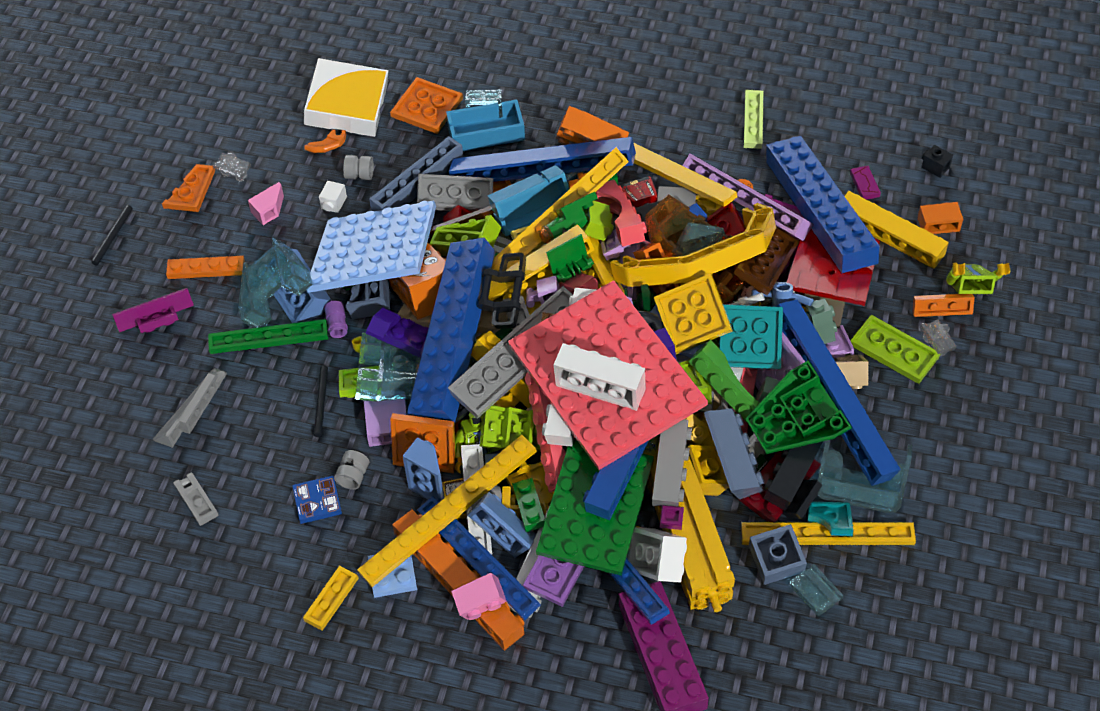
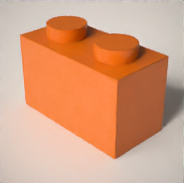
[918,202,963,234]

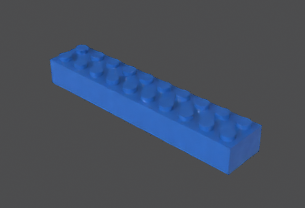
[766,136,880,273]
[407,238,496,423]

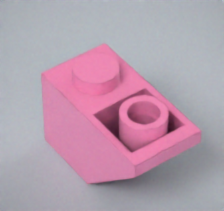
[248,182,284,225]

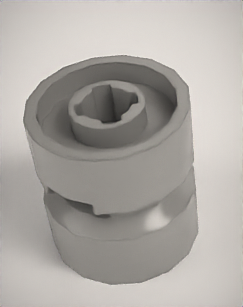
[343,155,374,180]
[334,450,370,490]

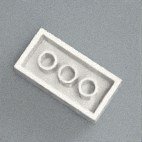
[553,343,646,411]

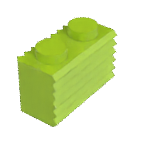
[583,201,614,242]

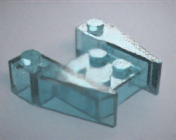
[238,237,313,328]
[355,333,421,402]

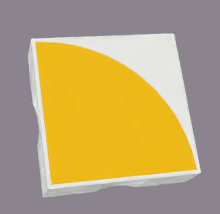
[304,58,388,137]

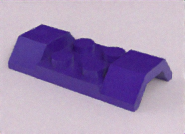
[366,308,429,358]

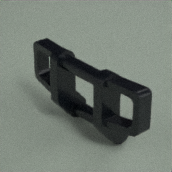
[477,253,526,329]

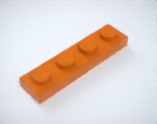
[166,256,245,279]

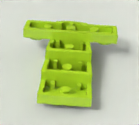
[479,405,575,452]

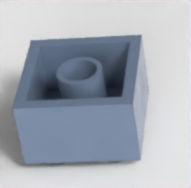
[749,524,807,585]

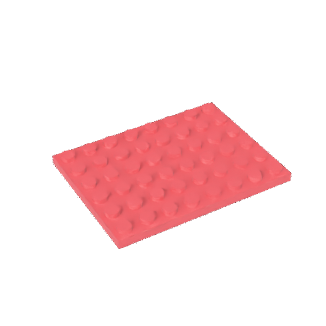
[508,280,708,470]

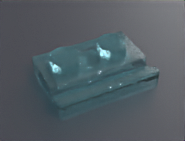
[789,564,843,617]

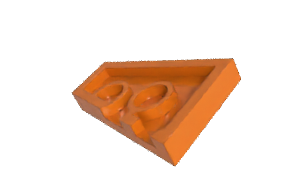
[162,164,215,212]

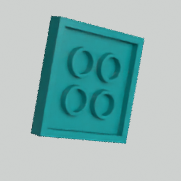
[719,304,783,370]

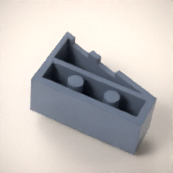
[346,279,390,320]

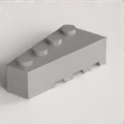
[652,419,692,507]

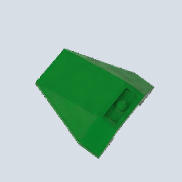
[746,361,852,454]

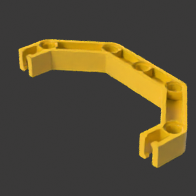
[610,203,776,287]

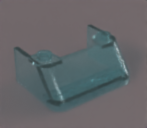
[818,440,912,513]

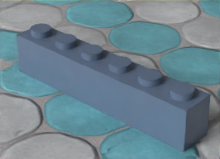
[369,136,463,211]

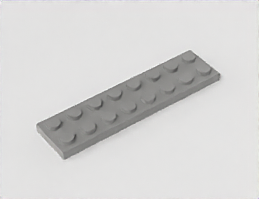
[448,286,573,419]

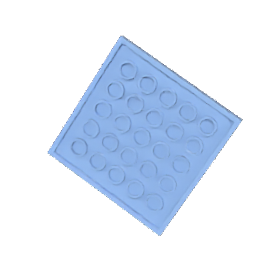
[306,201,436,293]

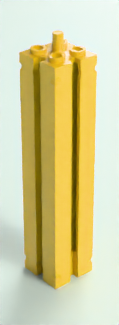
[643,433,735,612]

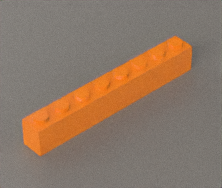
[392,509,525,651]

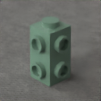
[806,298,837,344]

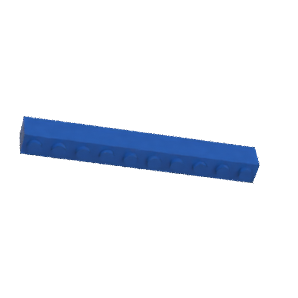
[449,137,636,182]
[777,299,901,486]

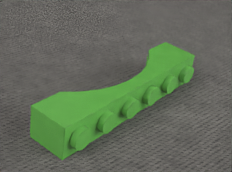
[689,339,760,425]

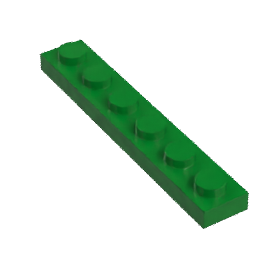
[208,319,328,354]

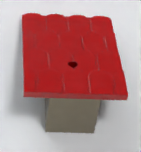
[787,229,880,328]

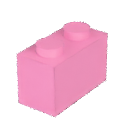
[451,573,507,620]

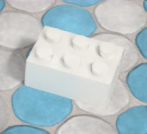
[627,527,687,582]

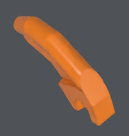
[304,130,346,153]

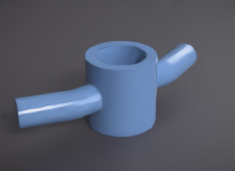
[751,282,814,307]

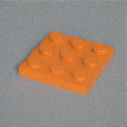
[390,77,463,134]
[390,413,455,473]

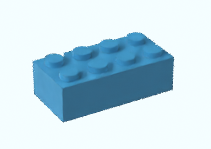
[446,100,525,151]
[487,165,569,236]

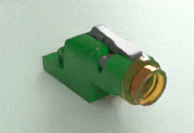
[538,191,598,245]

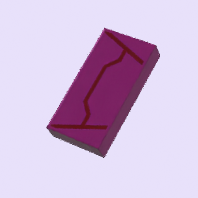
[850,166,881,200]

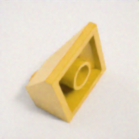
[688,445,730,496]

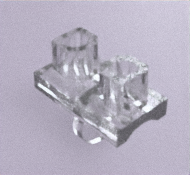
[213,152,251,182]
[920,319,957,356]

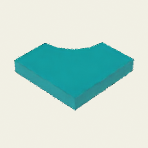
[807,502,853,536]

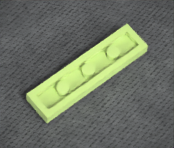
[744,90,763,149]

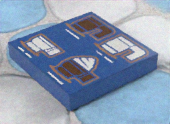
[292,476,342,524]

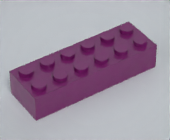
[619,581,709,711]

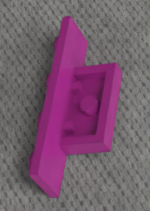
[112,288,194,333]

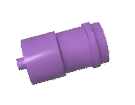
[324,301,348,338]

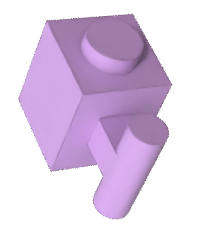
[526,275,560,308]

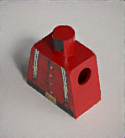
[621,176,658,208]

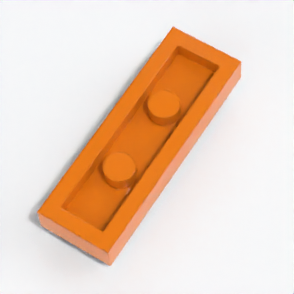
[912,294,975,317]

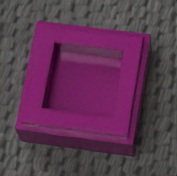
[660,505,684,530]

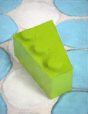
[430,215,502,256]

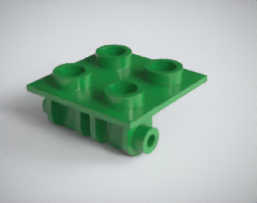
[546,234,594,283]

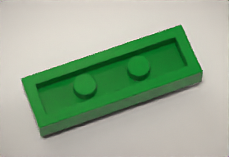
[512,478,545,532]

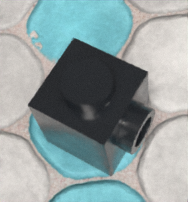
[921,145,953,178]

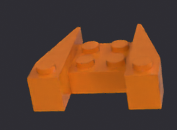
[556,106,629,145]

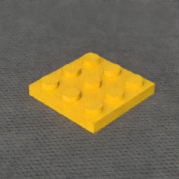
[654,273,733,354]

